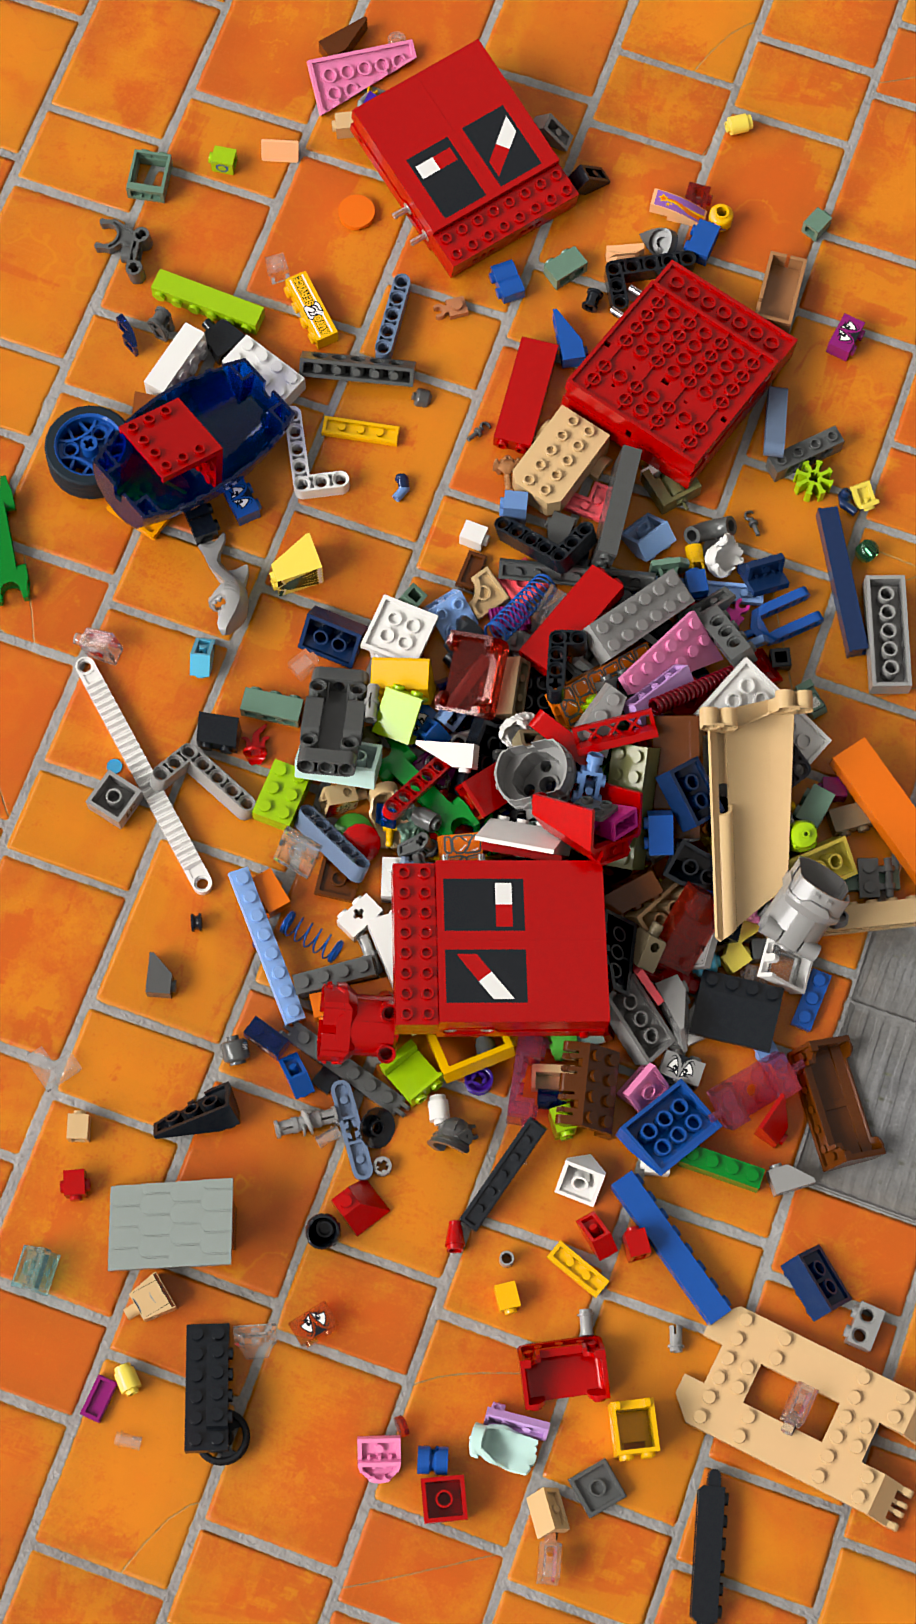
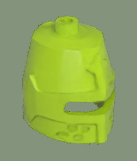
[790,820,818,852]

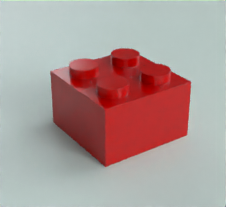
[421,1474,468,1524]

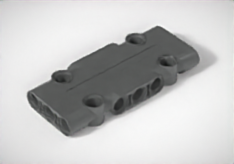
[296,666,369,777]

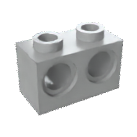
[842,1301,886,1353]

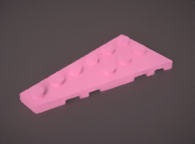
[307,39,417,116]
[618,611,723,695]

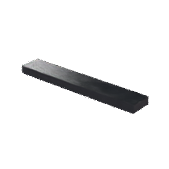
[459,1116,548,1232]

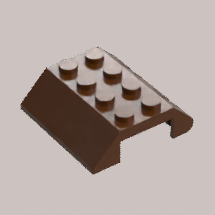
[555,1041,620,1140]

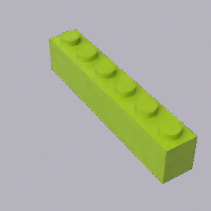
[151,269,265,335]

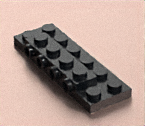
[184,1323,234,1454]

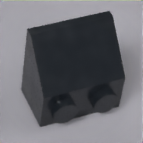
[196,711,241,754]

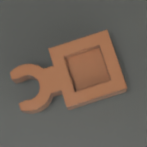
[433,296,468,320]

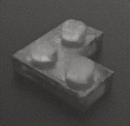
[25,1046,83,1092]

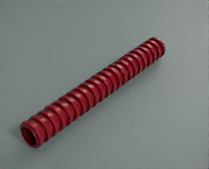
[648,662,756,715]

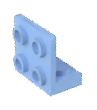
[422,589,479,642]

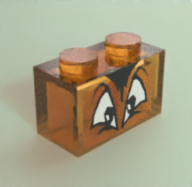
[288,1301,338,1348]

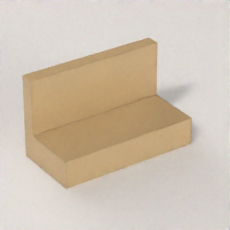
[526,1487,570,1539]

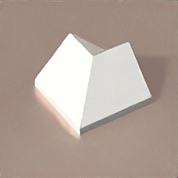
[554,1154,606,1207]

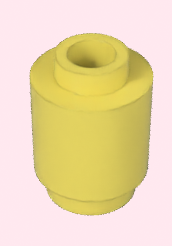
[725,113,753,136]
[114,1362,142,1397]

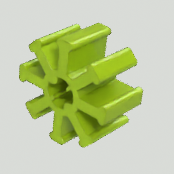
[793,460,833,502]

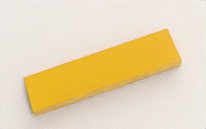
[321,416,400,447]

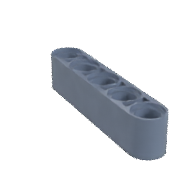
[375,273,411,359]
[763,386,788,458]
[294,805,370,883]

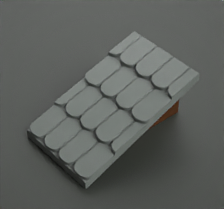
[108,1178,237,1272]

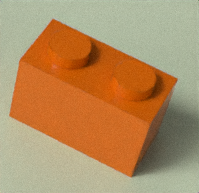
[253,868,292,918]

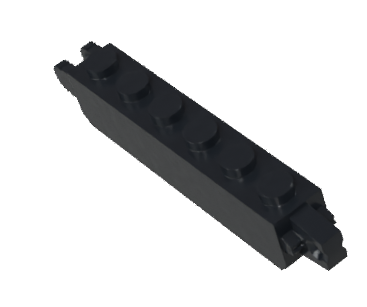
[689,1469,729,1624]

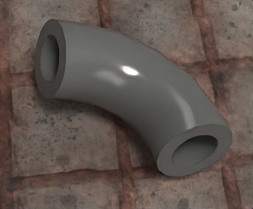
[684,516,737,544]

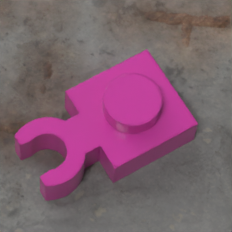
[726,598,750,627]

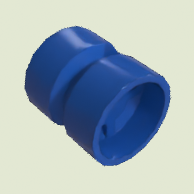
[417,1445,448,1475]

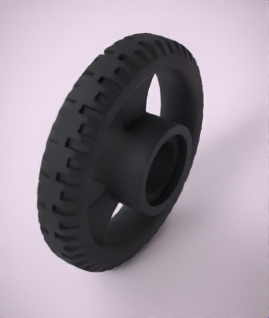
[199,1409,250,1466]

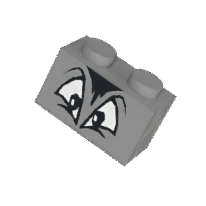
[658,1049,706,1090]

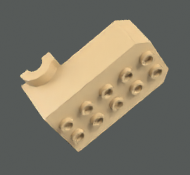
[512,405,613,516]

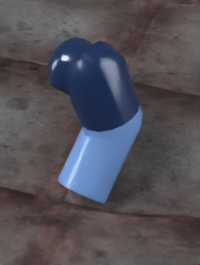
[392,473,410,502]

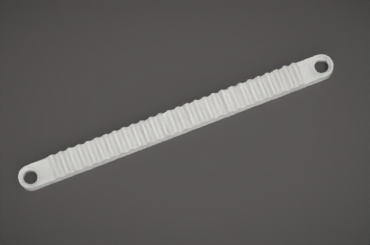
[75,657,213,895]

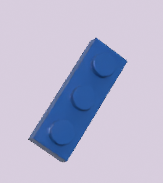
[790,968,832,1032]

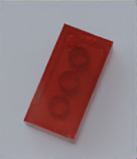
[659,881,715,976]

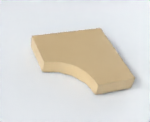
[468,566,510,621]

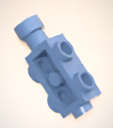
[571,751,606,803]

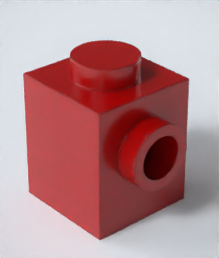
[60,1169,91,1202]

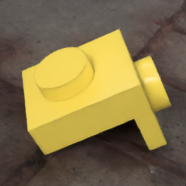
[850,480,880,511]

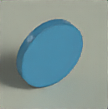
[107,759,122,774]

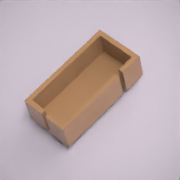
[755,251,808,334]

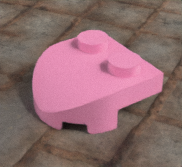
[357,1435,401,1484]

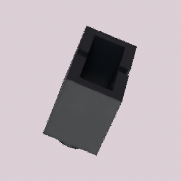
[182,497,221,546]

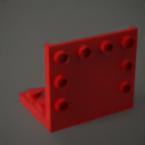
[119,398,223,490]

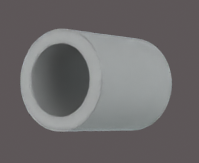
[499,1251,514,1268]

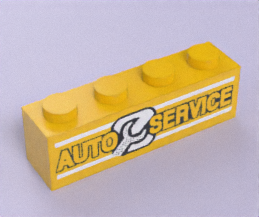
[284,271,338,349]

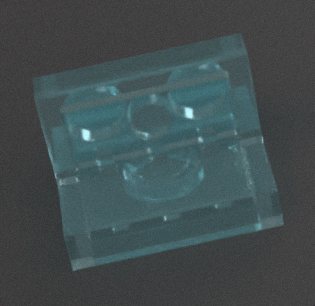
[10,1245,61,1296]

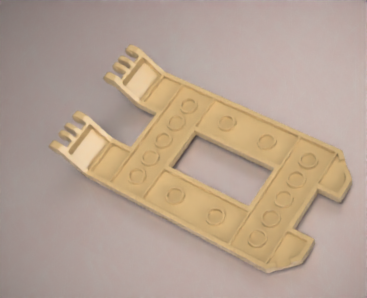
[675,1306,916,1532]

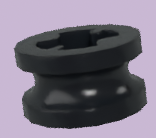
[191,913,203,932]

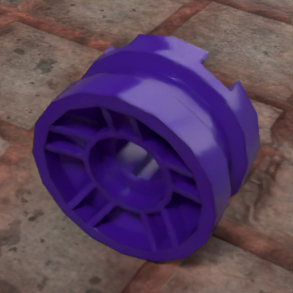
[464,1068,493,1096]

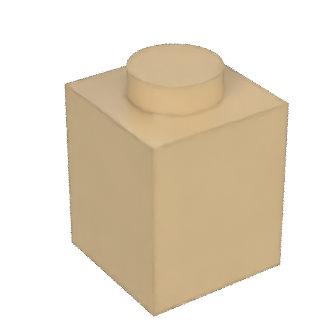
[332,111,354,139]
[66,1110,91,1142]

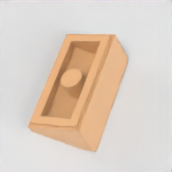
[261,139,299,163]

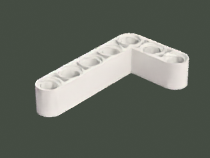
[284,406,350,499]

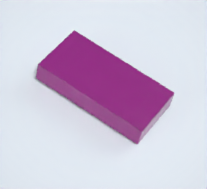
[80,1374,118,1423]

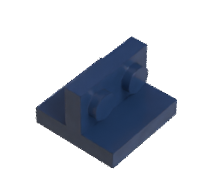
[737,553,790,598]

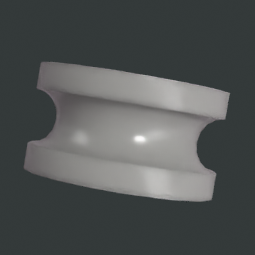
[373,1156,392,1177]

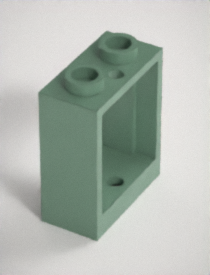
[126,149,173,203]

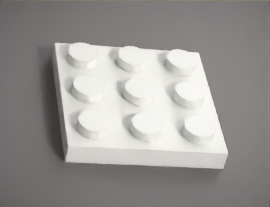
[360,594,439,658]

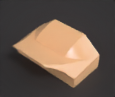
[605,243,644,263]

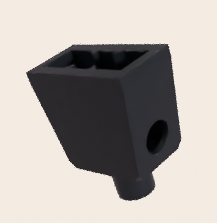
[202,318,245,366]

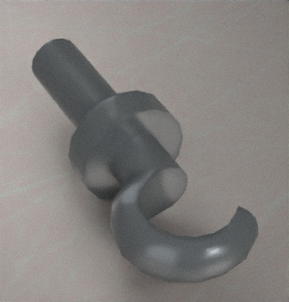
[467,422,491,442]
[744,510,761,536]

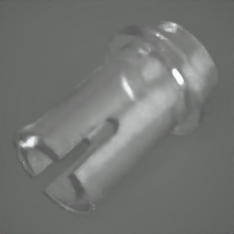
[314,1125,342,1148]
[114,1430,143,1451]

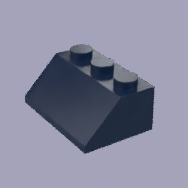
[298,605,368,669]
[655,756,725,832]
[781,1244,853,1322]

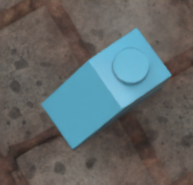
[190,638,215,678]

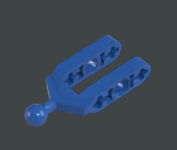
[739,586,824,646]

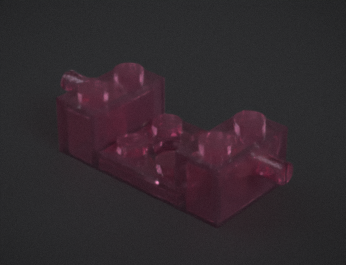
[506,1036,547,1129]
[706,1051,806,1130]

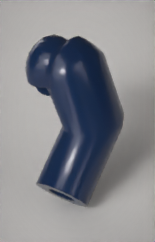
[838,488,859,516]

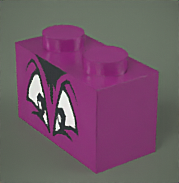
[826,313,866,361]

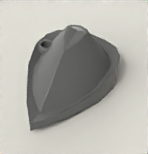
[639,228,678,255]

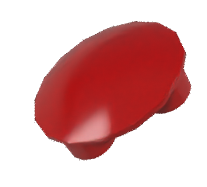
[343,823,381,861]

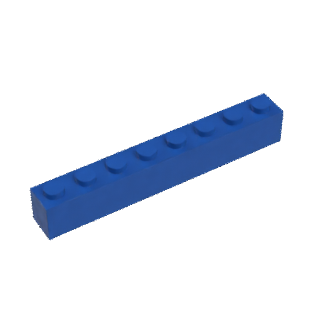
[610,1170,731,1326]

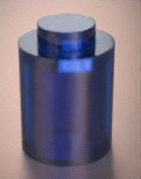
[537,1088,567,1110]

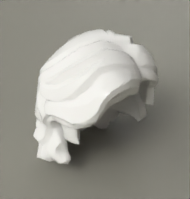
[704,533,744,578]
[499,712,535,747]

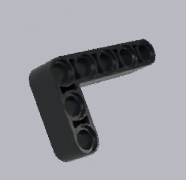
[604,250,696,318]
[494,516,598,574]

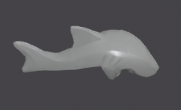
[198,533,249,635]

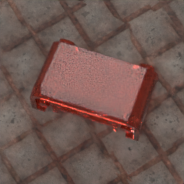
[434,630,509,720]

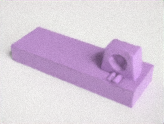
[484,1402,550,1441]

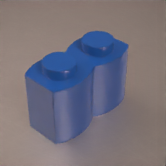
[489,259,525,304]

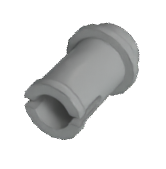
[577,1309,594,1336]
[668,1325,685,1353]

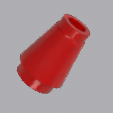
[445,1220,466,1253]

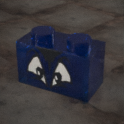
[243,1016,290,1061]

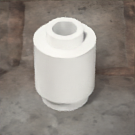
[428,1094,450,1126]

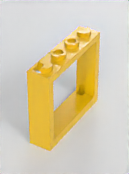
[425,1034,517,1084]

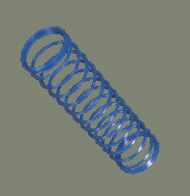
[484,573,555,645]

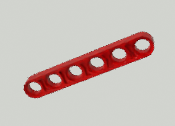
[382,756,453,820]

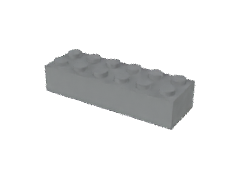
[581,569,695,665]
[862,575,912,694]

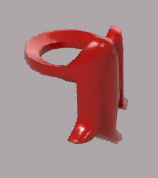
[241,723,270,766]

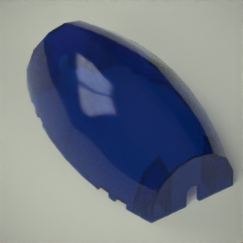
[93,358,295,529]

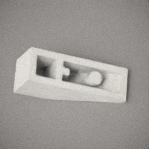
[416,740,479,773]

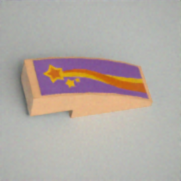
[649,188,707,227]

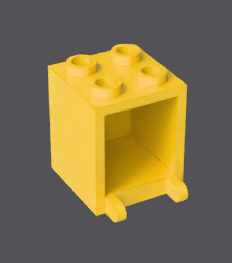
[608,1397,660,1462]

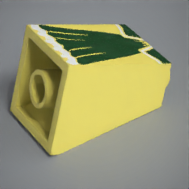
[269,533,324,597]

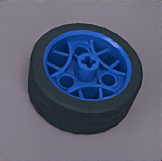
[44,405,137,499]

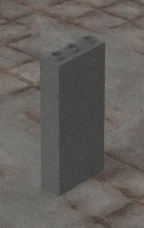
[588,445,642,569]

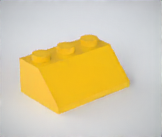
[371,657,436,705]

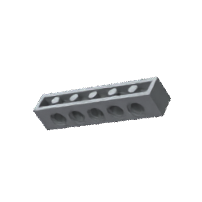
[299,351,416,387]

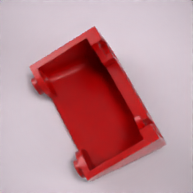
[517,1335,611,1411]

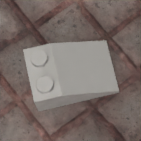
[655,974,691,1052]

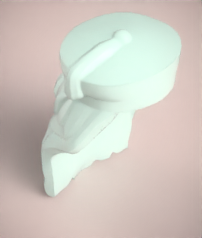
[469,1422,539,1475]

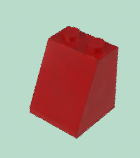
[455,762,508,821]

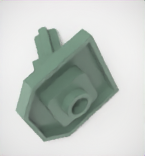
[648,557,690,578]

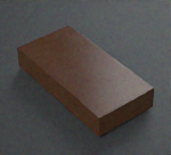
[455,550,487,593]

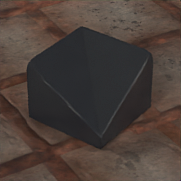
[768,647,792,670]

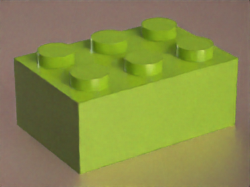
[252,759,313,833]

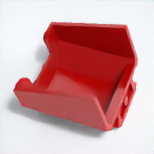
[532,783,643,866]

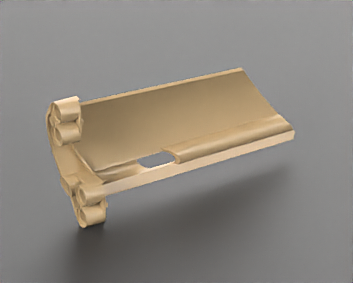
[699,689,813,942]

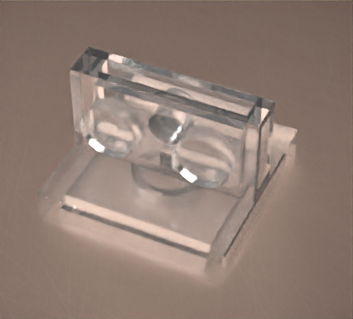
[273,826,324,879]

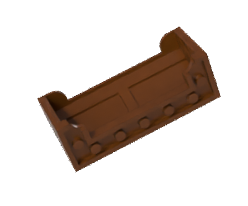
[646,714,711,839]
[787,1035,886,1172]

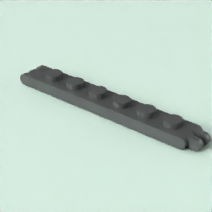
[278,1022,411,1118]

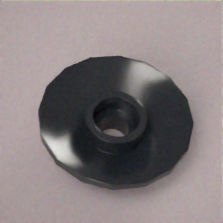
[359,1107,395,1149]

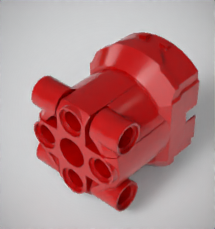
[317,981,399,1065]

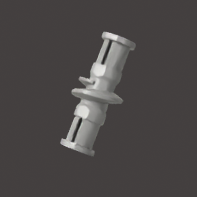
[273,1106,339,1139]

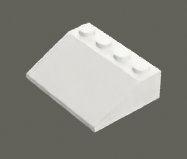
[474,815,571,857]

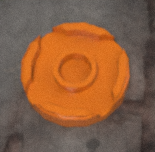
[338,194,375,231]

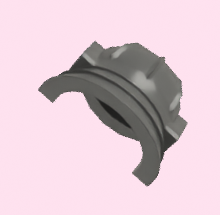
[427,1117,478,1153]

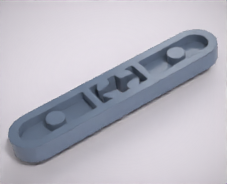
[331,1080,373,1181]

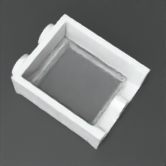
[757,938,813,994]

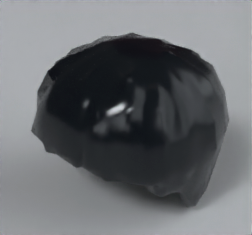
[305,1213,341,1250]

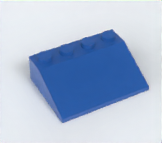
[616,1078,723,1176]

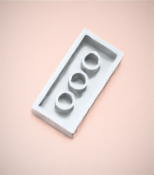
[144,322,208,400]
[222,334,306,415]

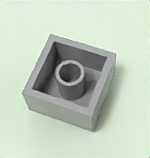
[85,770,144,829]

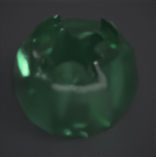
[855,539,879,563]

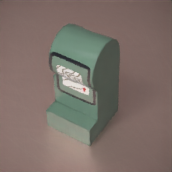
[793,679,827,720]

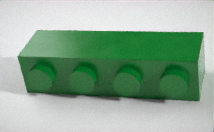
[677,1146,765,1193]

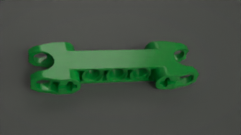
[0,475,31,606]
[378,737,481,836]

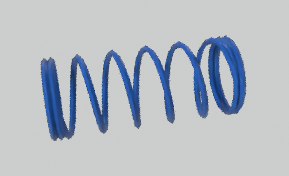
[279,910,344,963]

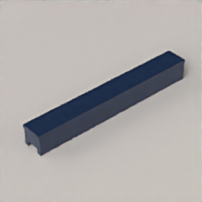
[816,506,869,658]

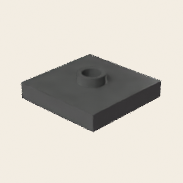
[568,1458,627,1519]

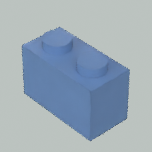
[499,490,528,526]

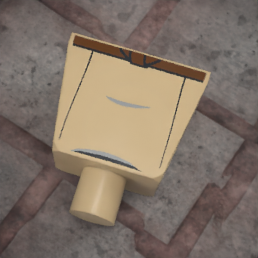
[123,1272,178,1322]

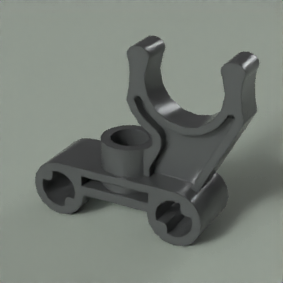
[94,218,153,284]

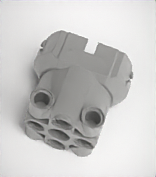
[494,739,577,822]
[757,856,850,962]

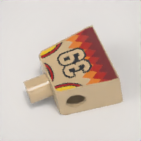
[319,784,368,818]

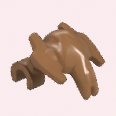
[493,455,520,491]

